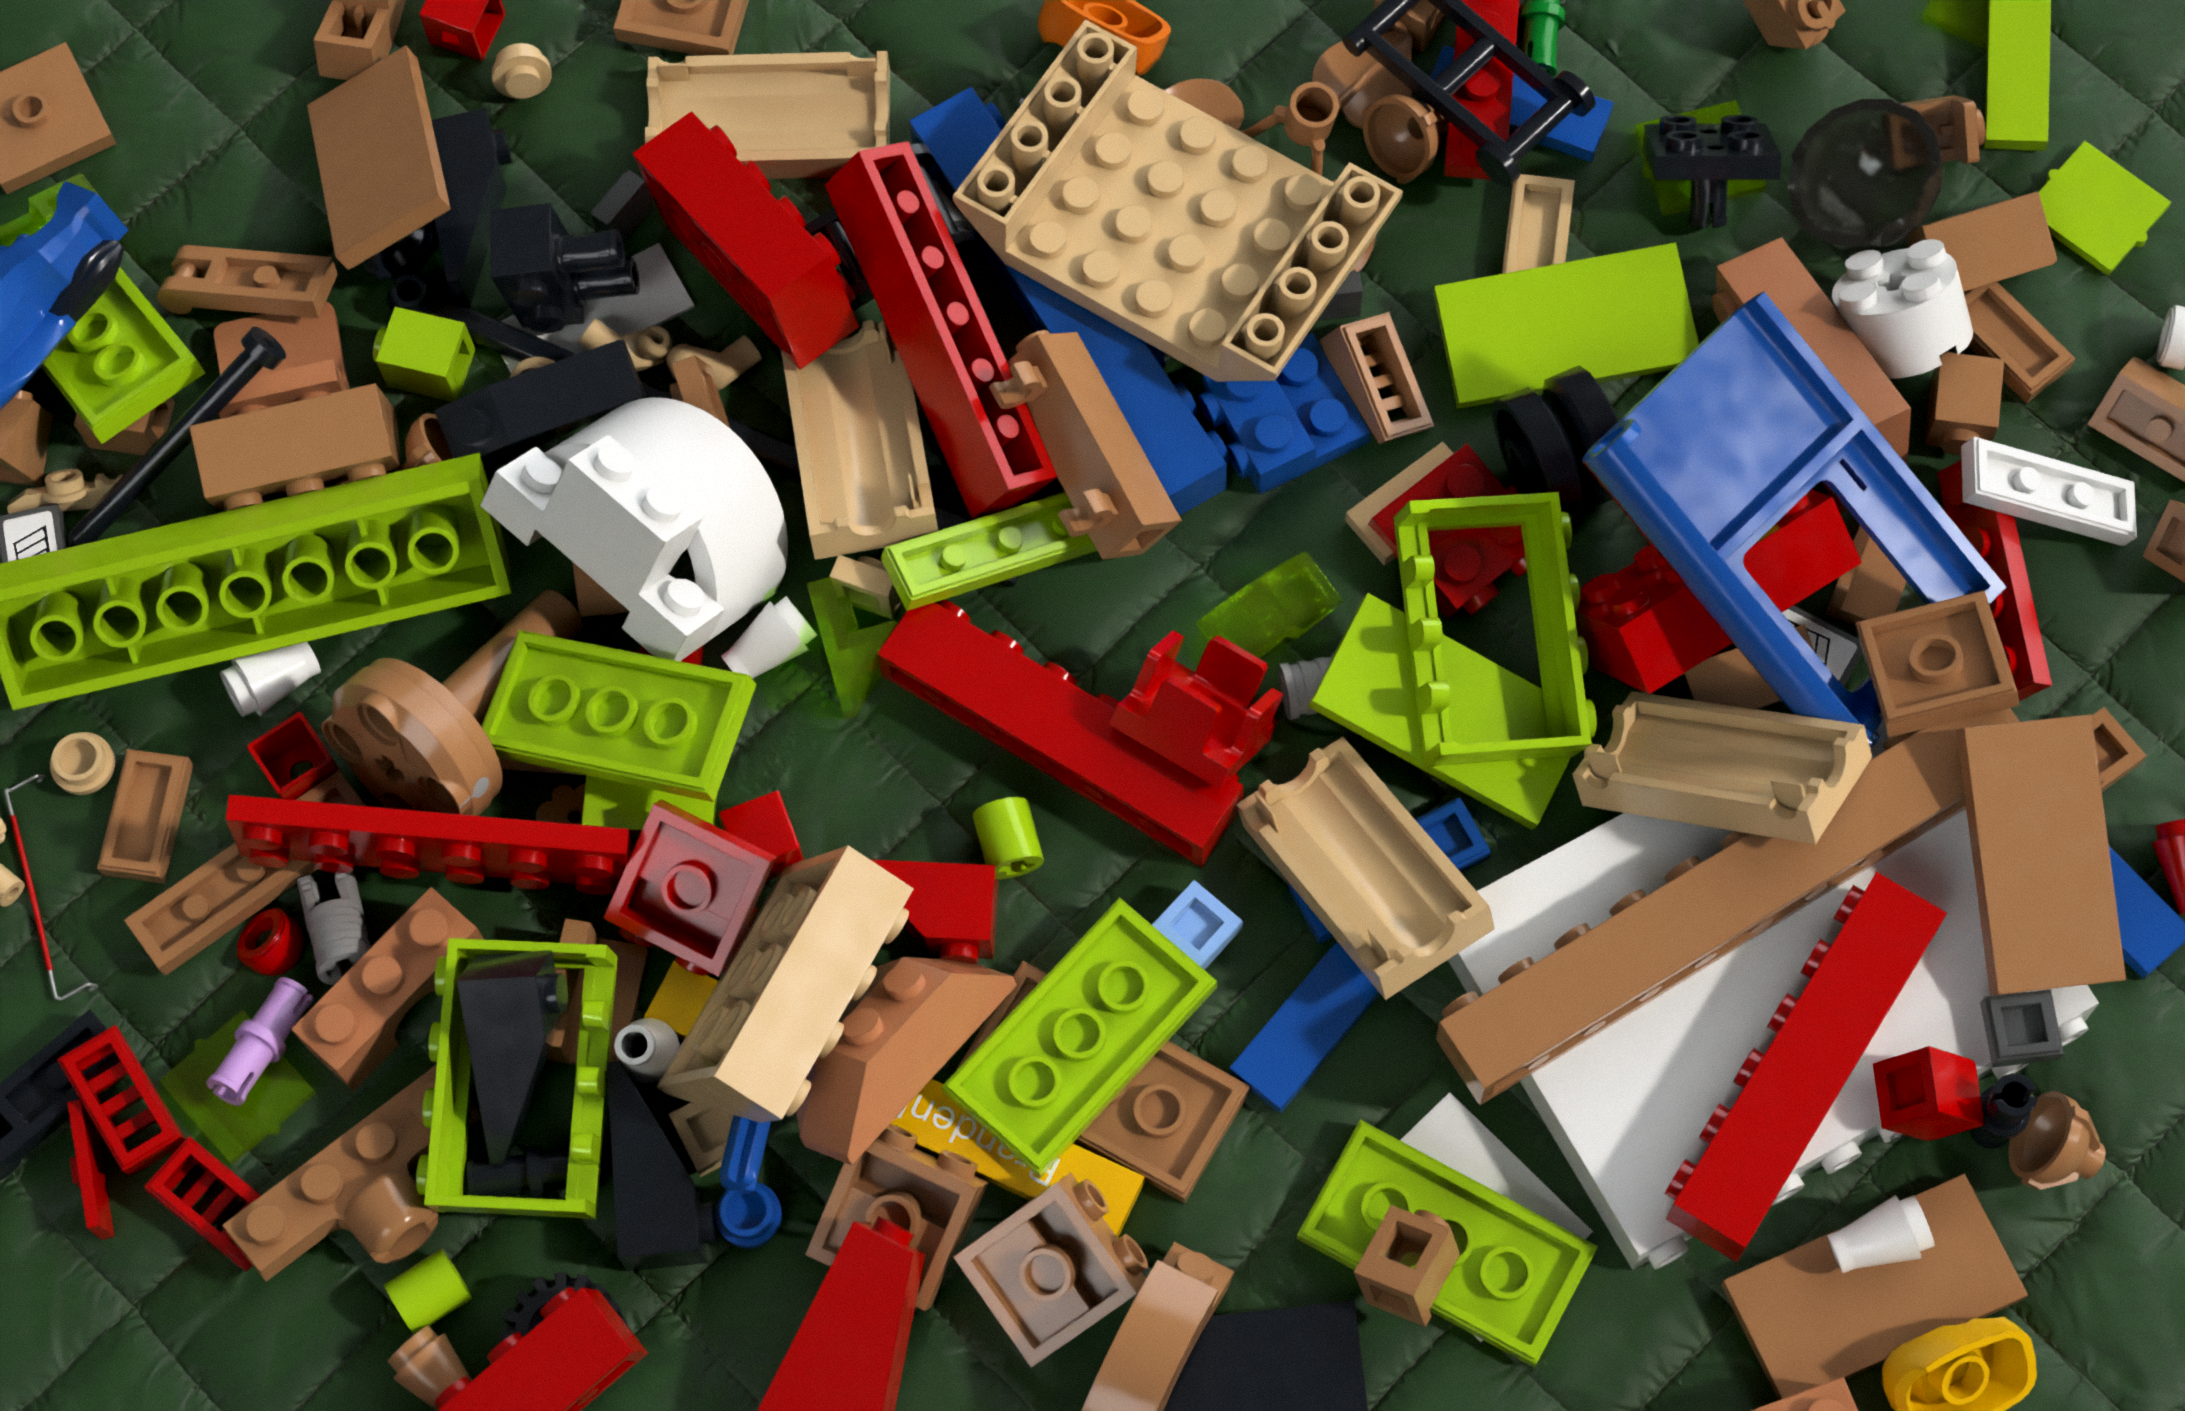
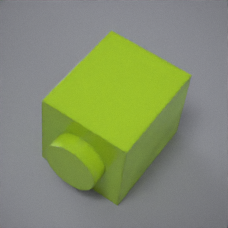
[373,307,476,402]

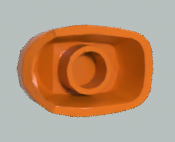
[1037,0,1171,76]

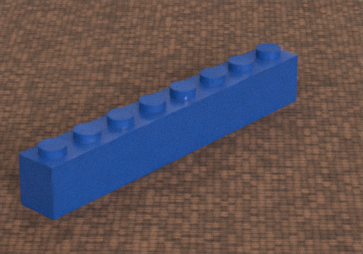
[909,87,1231,516]

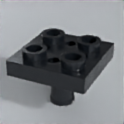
[1643,115,1781,228]

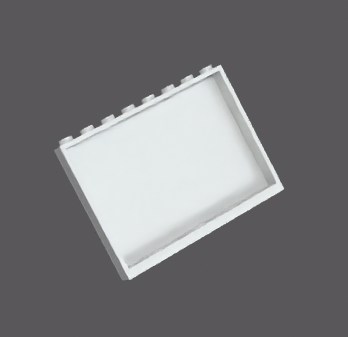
[1448,713,2099,1270]

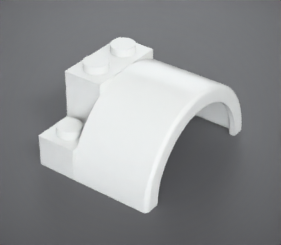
[480,397,788,661]

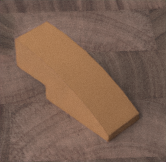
[313,0,406,80]

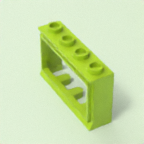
[1393,492,1597,768]
[416,938,618,1220]

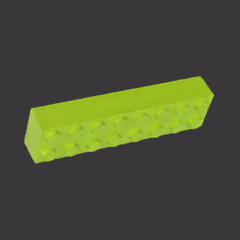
[0,452,512,710]

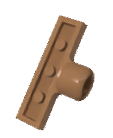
[222,1064,481,1282]

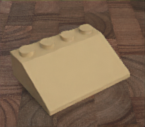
[656,845,914,1123]

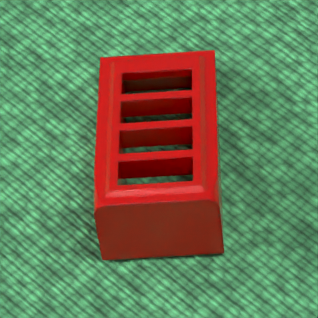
[57,1025,186,1176]
[144,1136,261,1273]

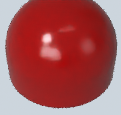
[237,908,305,976]

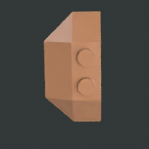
[796,957,1017,1165]

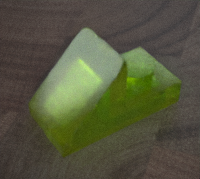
[806,577,897,720]

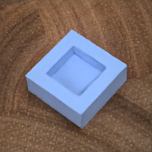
[1152,880,1243,970]

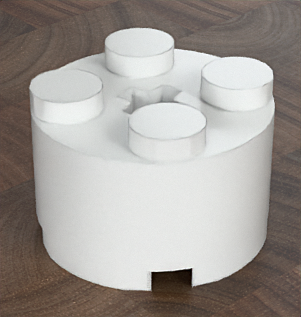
[1832,239,1973,379]

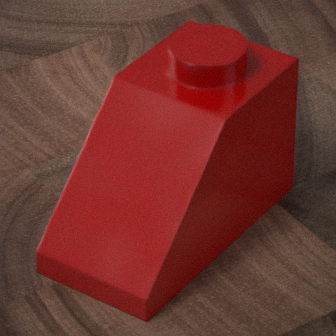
[870,859,999,964]

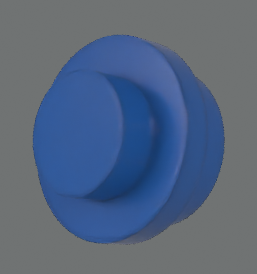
[715,1182,782,1249]

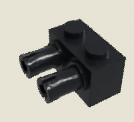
[490,203,640,333]

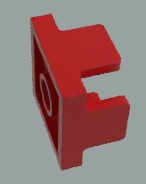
[1109,630,1283,789]

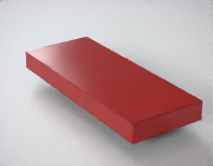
[67,1099,115,1240]

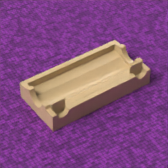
[645,51,890,179]
[781,320,938,560]
[1572,691,1872,844]
[1236,737,1495,1000]

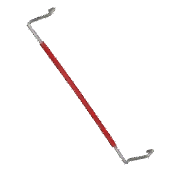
[4,774,98,1001]

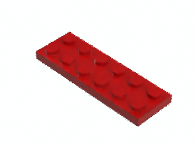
[225,794,631,895]

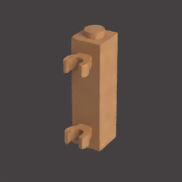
[988,330,1182,560]

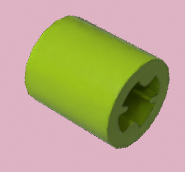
[972,797,1044,879]
[384,1248,473,1335]

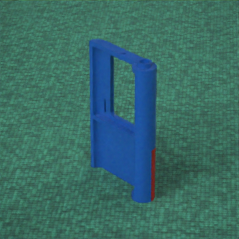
[1582,292,2007,749]

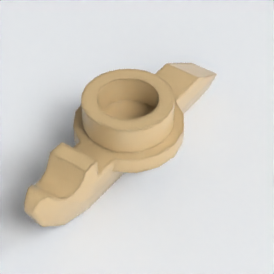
[7,469,123,514]

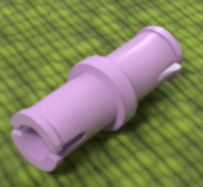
[206,977,314,1106]

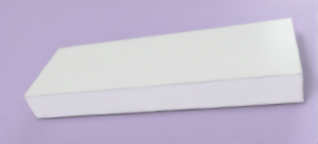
[1961,437,2137,546]

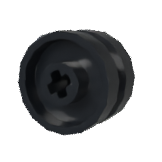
[1492,365,1618,518]

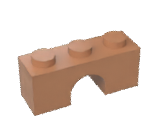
[291,887,484,1092]

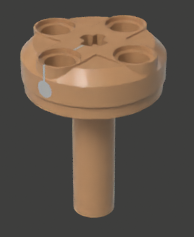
[321,590,584,816]

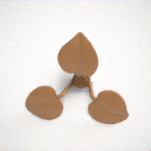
[1164,31,1413,272]

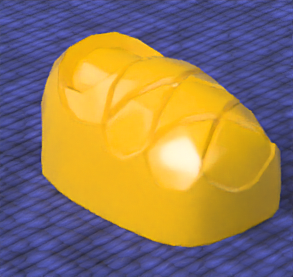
[1882,1317,2037,1411]

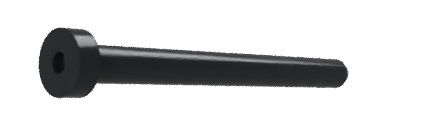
[67,327,286,547]

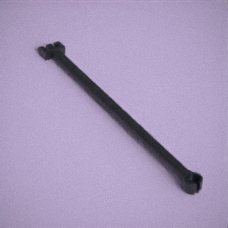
[387,274,1019,587]

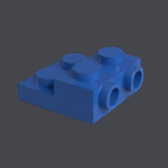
[1197,333,1371,495]

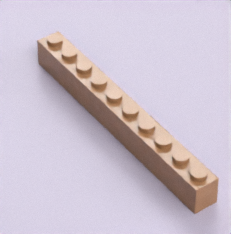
[1436,708,2020,1105]

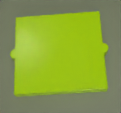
[2039,141,2171,276]

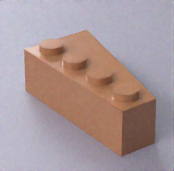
[1712,237,1911,514]

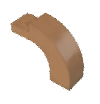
[1081,1242,1235,1411]

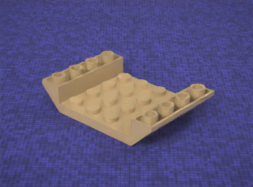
[953,19,1403,382]

